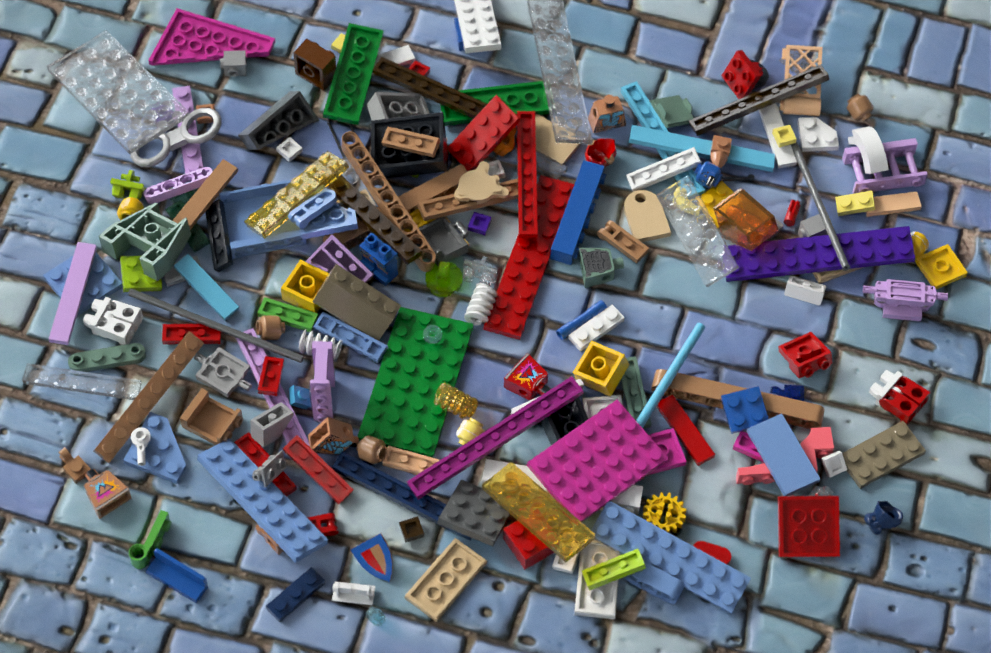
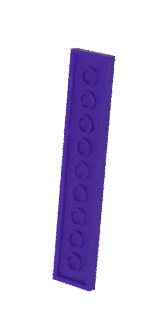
[722,226,915,282]

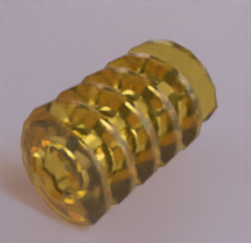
[434,382,478,419]

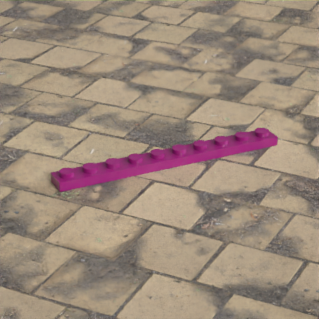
[407,376,583,499]

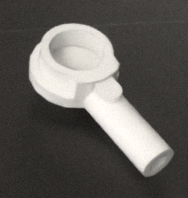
[131,428,151,466]

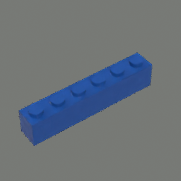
[550,160,607,265]

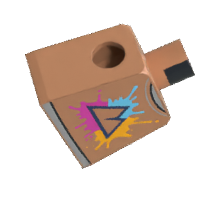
[84,469,132,519]

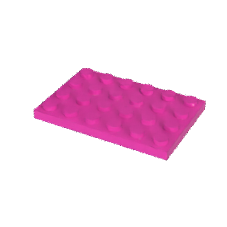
[526,400,668,525]

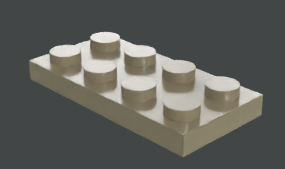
[842,421,926,489]

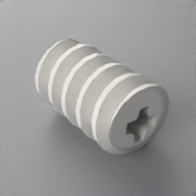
[464,283,498,326]
[299,329,342,360]

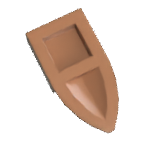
[710,135,732,168]

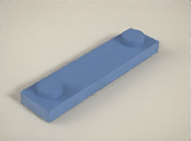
[313,312,388,364]

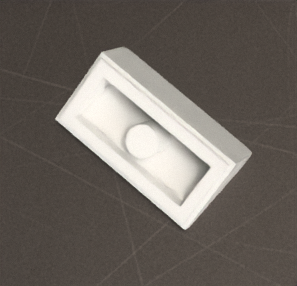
[784,275,826,305]

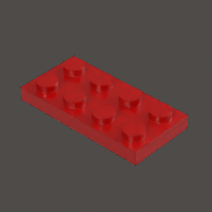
[447,95,521,171]

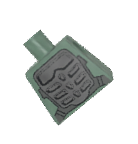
[579,248,624,288]

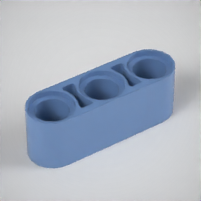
[624,561,685,604]

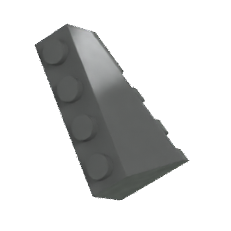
[238,91,319,150]

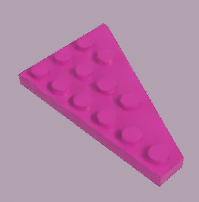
[148,8,276,66]

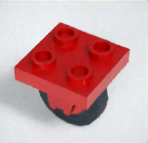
[721,50,769,99]

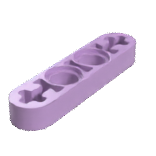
[144,167,213,204]

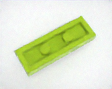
[582,549,646,591]

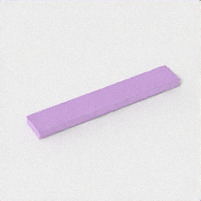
[49,242,97,345]

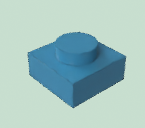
[289,385,311,409]

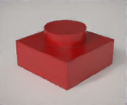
[408,60,430,77]

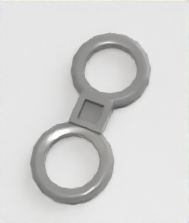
[130,108,222,167]

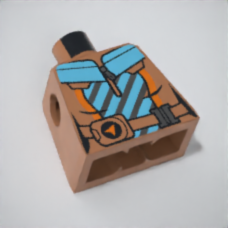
[588,95,626,133]
[308,417,359,455]

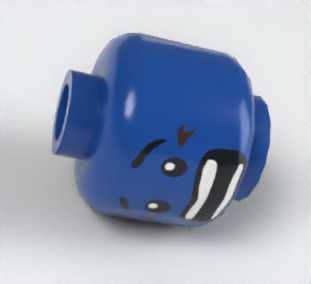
[694,161,723,189]

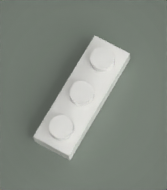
[568,305,625,352]

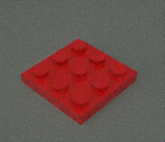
[778,496,840,557]

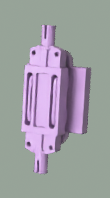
[863,279,948,321]

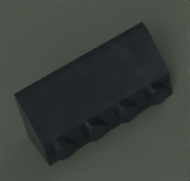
[541,397,588,445]

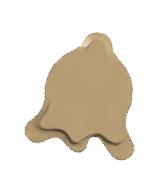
[454,161,509,204]

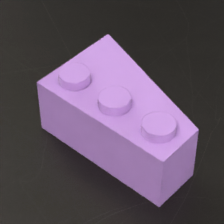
[305,235,374,283]

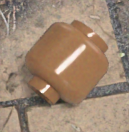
[847,94,874,122]
[256,315,285,340]
[357,436,387,464]

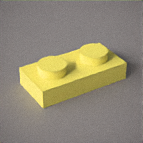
[835,191,875,216]

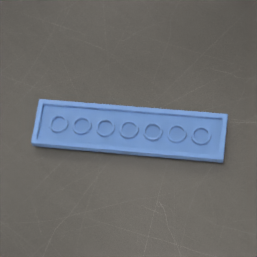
[197,438,328,563]
[589,501,751,614]

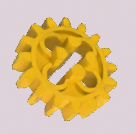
[643,492,686,533]

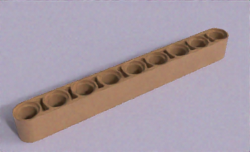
[341,131,436,272]
[323,165,468,250]
[651,369,825,429]

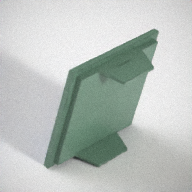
[649,95,694,128]

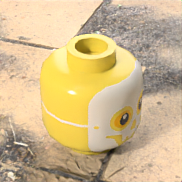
[456,418,485,445]

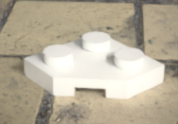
[797,117,839,152]

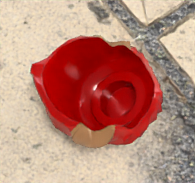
[585,138,617,168]

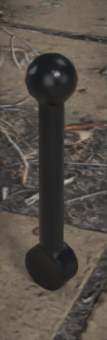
[720,174,755,182]

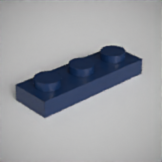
[266,567,325,622]

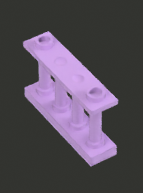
[842,138,927,194]

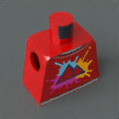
[504,353,551,400]

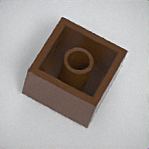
[293,38,336,91]

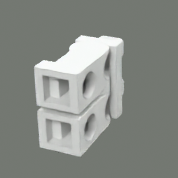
[83,297,143,345]

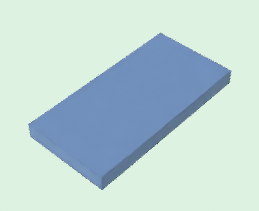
[746,414,820,496]

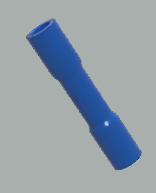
[556,300,607,340]

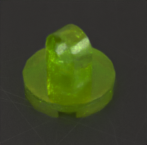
[425,261,463,297]

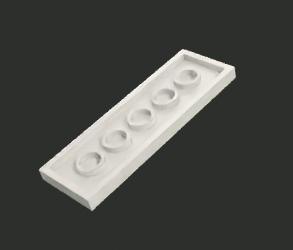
[454,0,501,54]

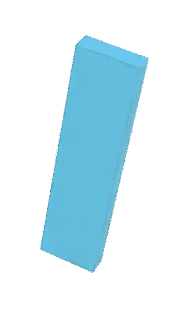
[174,254,239,321]

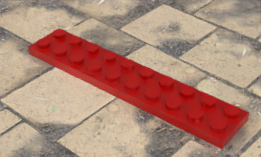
[484,175,574,340]

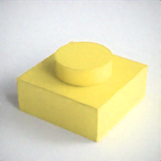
[772,125,797,147]

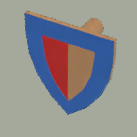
[351,533,393,582]

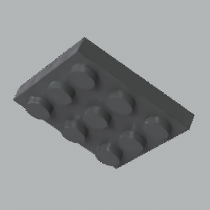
[437,480,516,546]

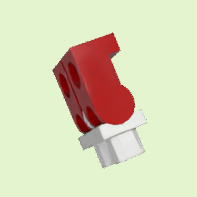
[869,370,930,425]

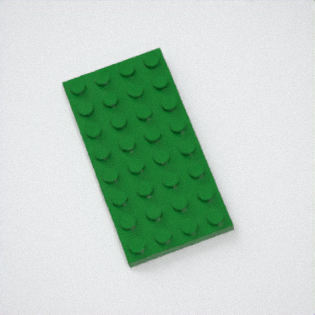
[357,307,474,458]

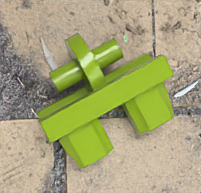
[110,170,147,200]

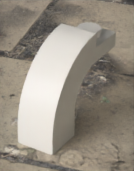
[848,126,889,174]

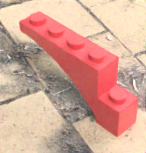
[736,427,834,485]

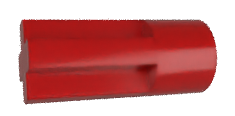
[783,199,801,226]

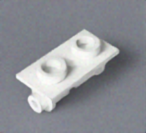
[332,581,375,605]

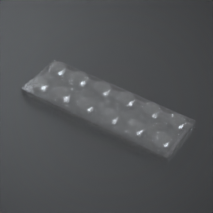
[656,175,739,288]

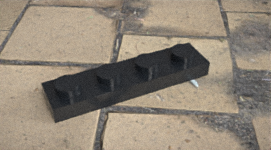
[205,199,233,272]

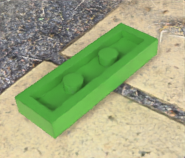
[257,297,318,332]

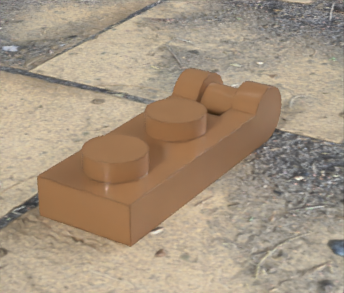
[597,220,649,264]

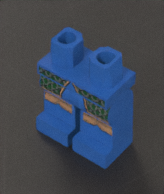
[359,233,398,286]

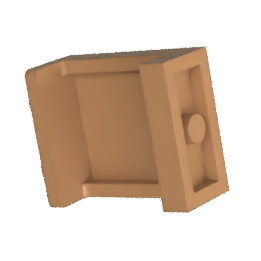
[180,388,243,445]

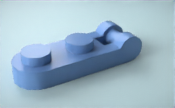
[288,189,337,229]

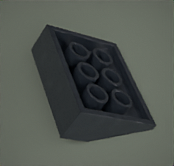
[371,112,448,178]

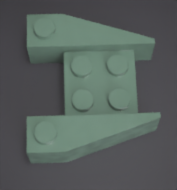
[98,203,191,281]

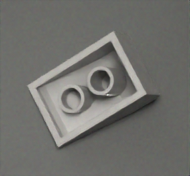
[367,92,430,120]

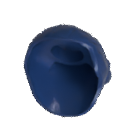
[864,501,903,535]

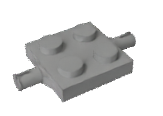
[194,347,252,398]

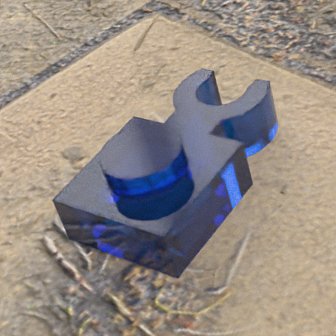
[770,385,804,401]

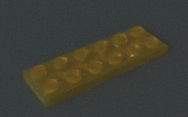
[244,151,349,239]
[482,462,596,562]

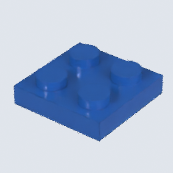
[721,386,769,434]

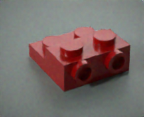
[778,332,832,379]

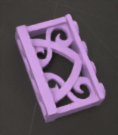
[310,341,335,423]

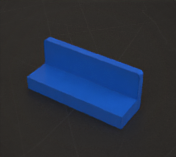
[146,548,208,603]

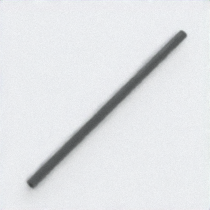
[791,141,850,271]
[128,289,304,363]

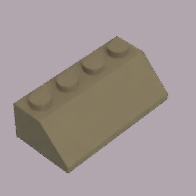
[312,264,401,341]

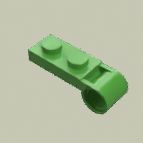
[129,510,171,569]

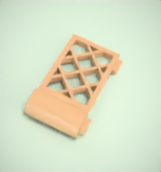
[779,45,822,117]

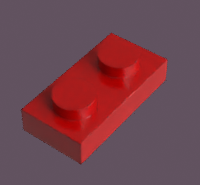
[258,356,285,396]

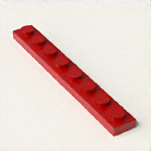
[517,111,538,238]

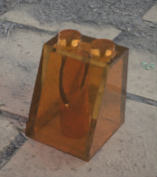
[713,188,779,251]

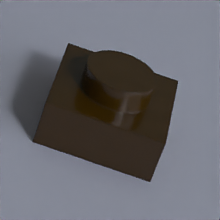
[399,516,424,543]

